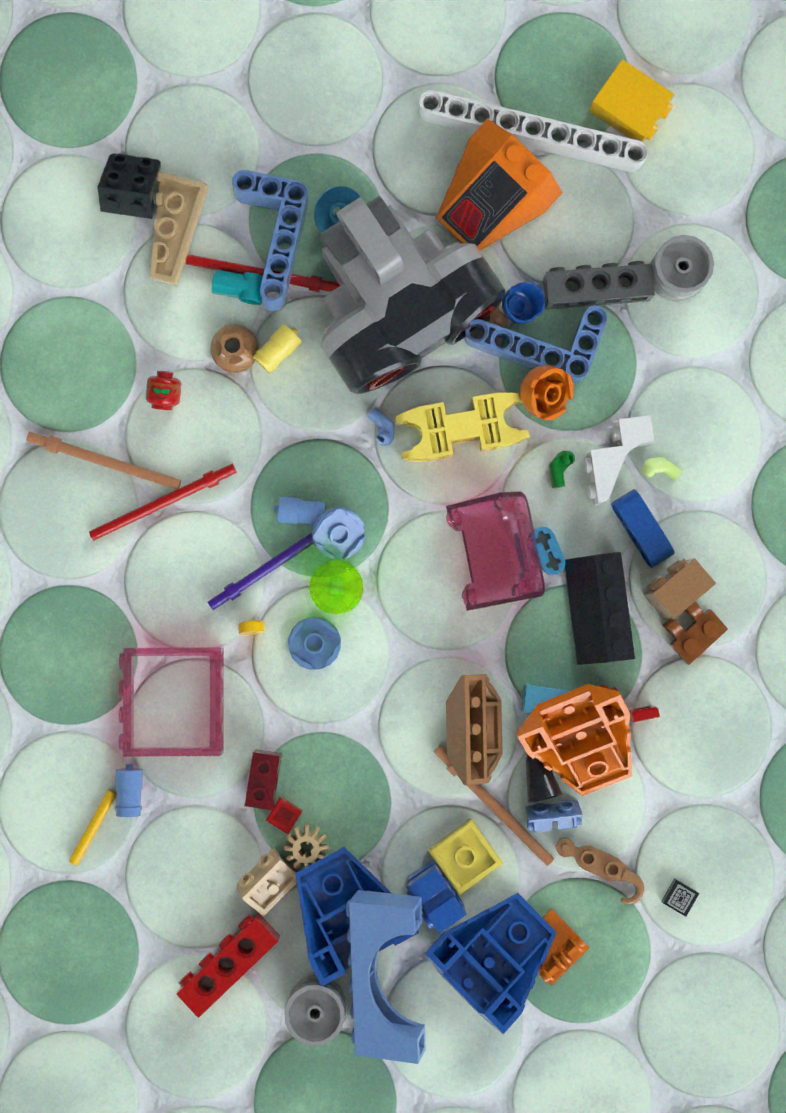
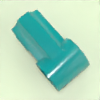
[211,270,263,305]

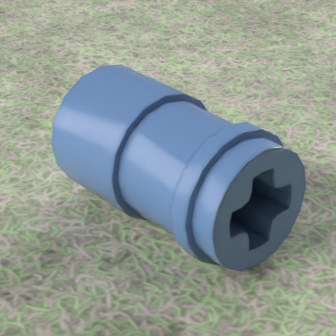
[274,496,326,525]
[115,764,143,817]

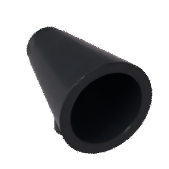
[526,753,563,803]

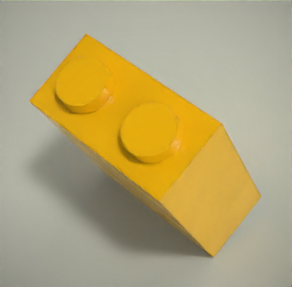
[589,59,675,142]

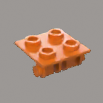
[538,908,590,986]

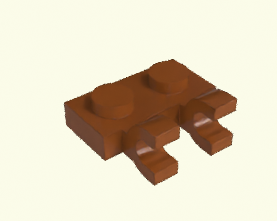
[662,602,728,665]

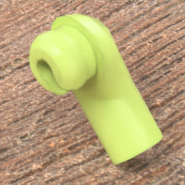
[641,457,682,481]

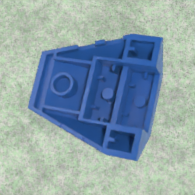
[296,847,419,986]
[424,893,557,1034]

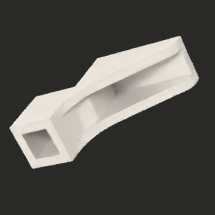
[584,415,654,505]

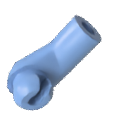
[368,407,394,446]

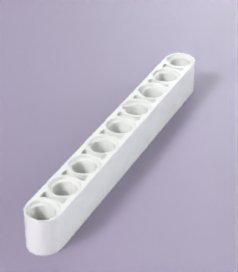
[419,90,648,172]

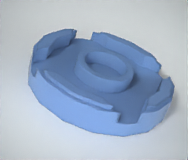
[312,507,365,560]
[288,617,341,670]

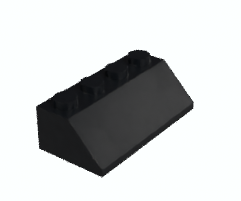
[564,552,635,665]

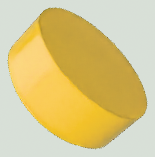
[238,620,266,635]

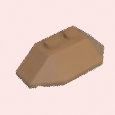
[446,674,503,785]

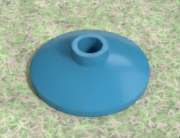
[314,186,360,232]

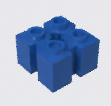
[406,859,467,933]

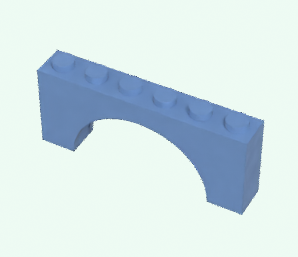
[346,890,426,1064]

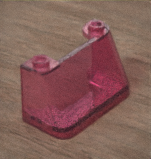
[446,491,545,611]

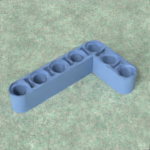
[232,170,308,311]
[464,305,608,384]

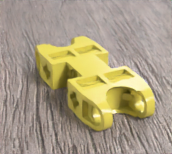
[395,392,530,462]

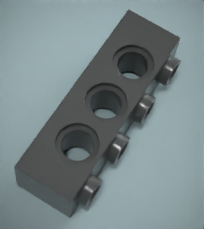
[543,261,655,310]

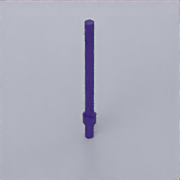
[207,533,314,610]

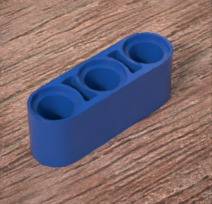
[611,489,675,568]

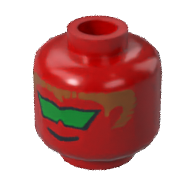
[146,371,182,410]

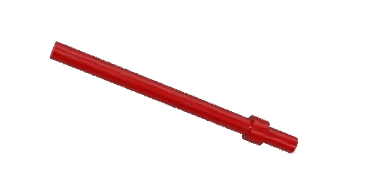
[186,254,340,293]
[89,463,237,541]

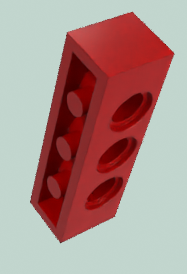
[176,912,280,1018]

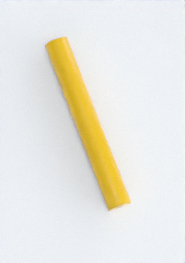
[69,789,116,866]

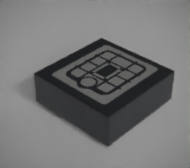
[661,878,700,917]

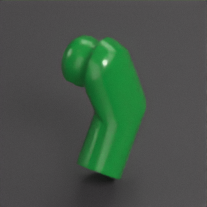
[549,451,575,488]

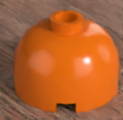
[520,365,574,420]

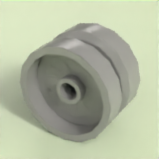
[650,235,714,302]
[284,975,346,1046]

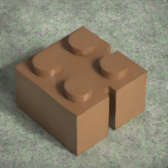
[643,558,716,619]

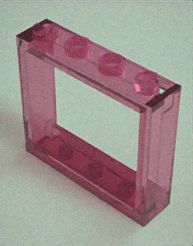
[119,647,224,757]

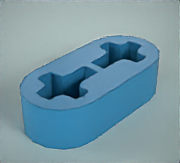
[530,527,565,576]

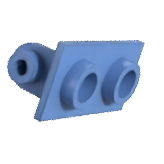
[525,800,583,833]

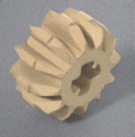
[284,824,330,869]

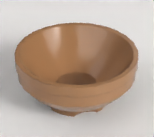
[211,324,258,373]

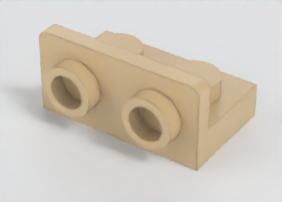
[236,848,298,917]

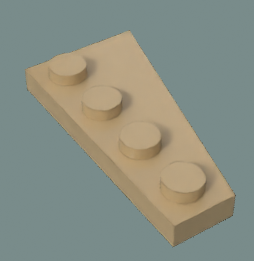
[150,172,209,286]

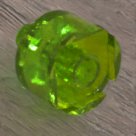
[309,560,364,615]

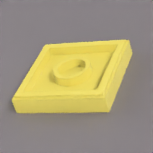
[428,819,503,895]

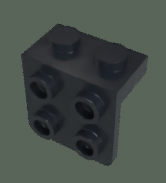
[97,153,161,219]

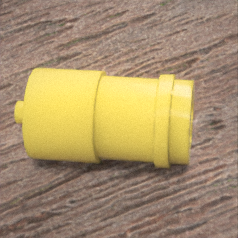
[253,324,302,373]

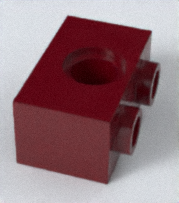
[244,749,282,810]

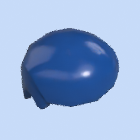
[502,282,545,324]

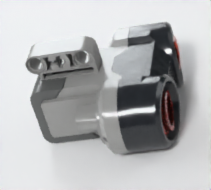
[319,196,505,394]

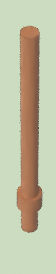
[26,432,181,490]
[433,744,554,866]

